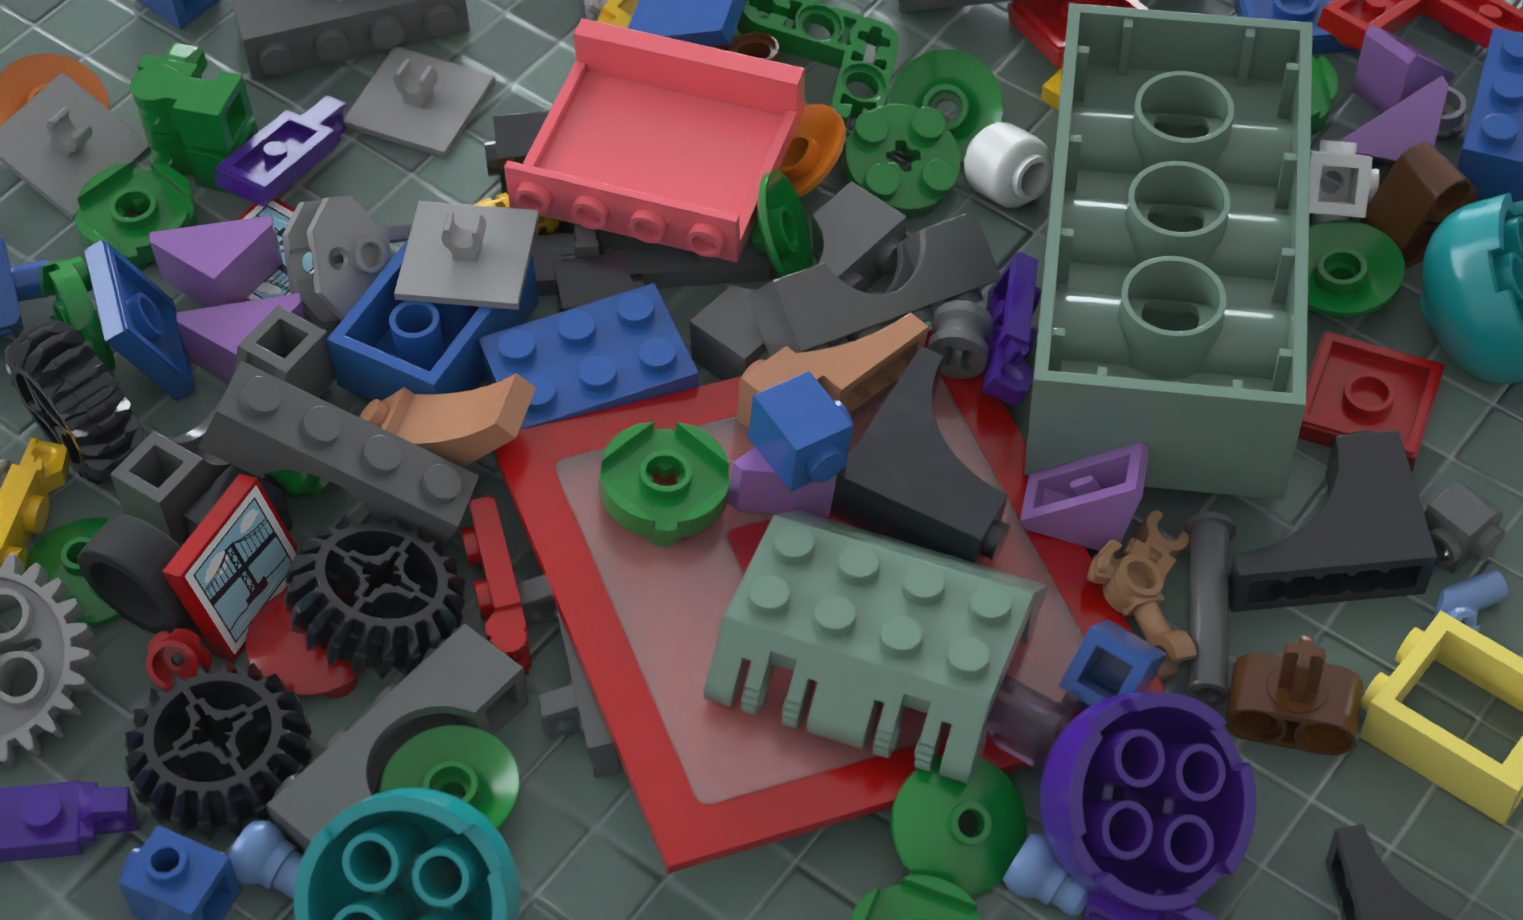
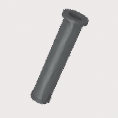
[1184,512,1236,706]

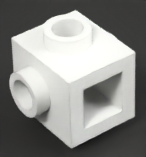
[1309,140,1379,224]

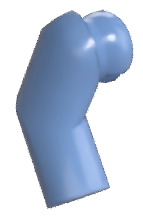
[1433,569,1509,632]

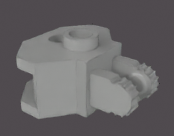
[282,195,412,323]

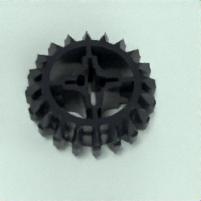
[4,319,144,485]
[284,512,465,680]
[124,659,313,840]

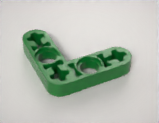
[737,0,899,161]

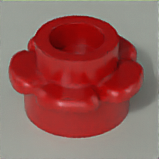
[146,627,212,691]

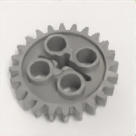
[0,554,97,768]

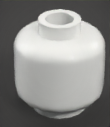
[964,122,1052,208]

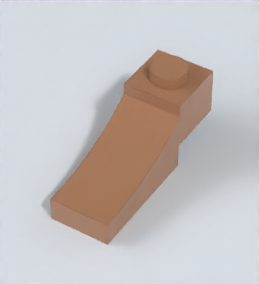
[736,312,929,429]
[359,373,536,467]

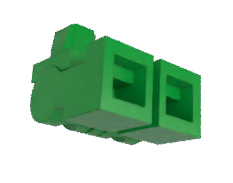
[130,43,258,195]

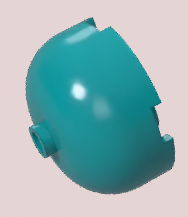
[1420,192,1523,384]
[294,788,520,920]

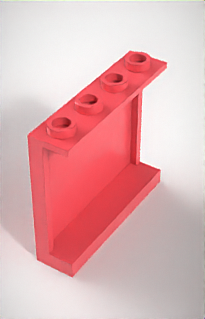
[504,18,805,263]

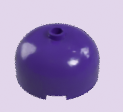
[1039,692,1256,910]

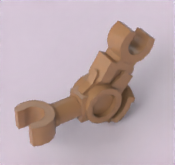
[1087,510,1197,680]

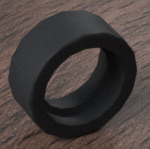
[77,514,190,634]

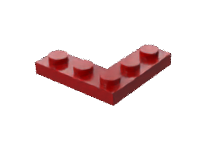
[1317,0,1523,51]

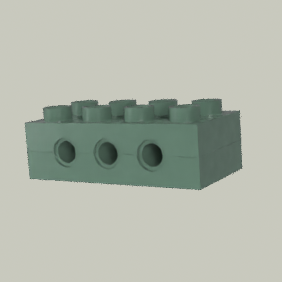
[1024,3,1313,500]

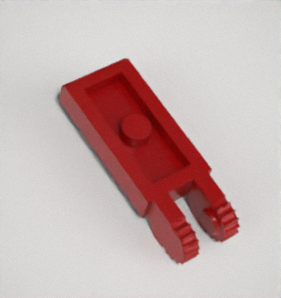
[460,496,532,676]

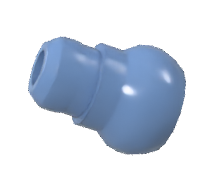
[229,820,303,900]
[1003,834,1092,916]

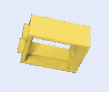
[1359,611,1523,826]

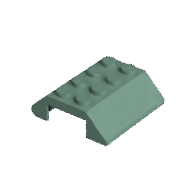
[703,509,1048,784]

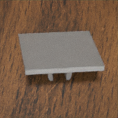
[344,46,495,158]
[0,72,150,220]
[394,201,539,310]

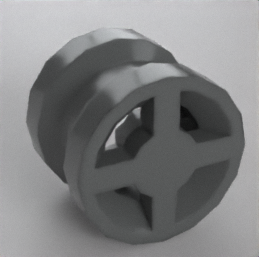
[927,300,994,379]

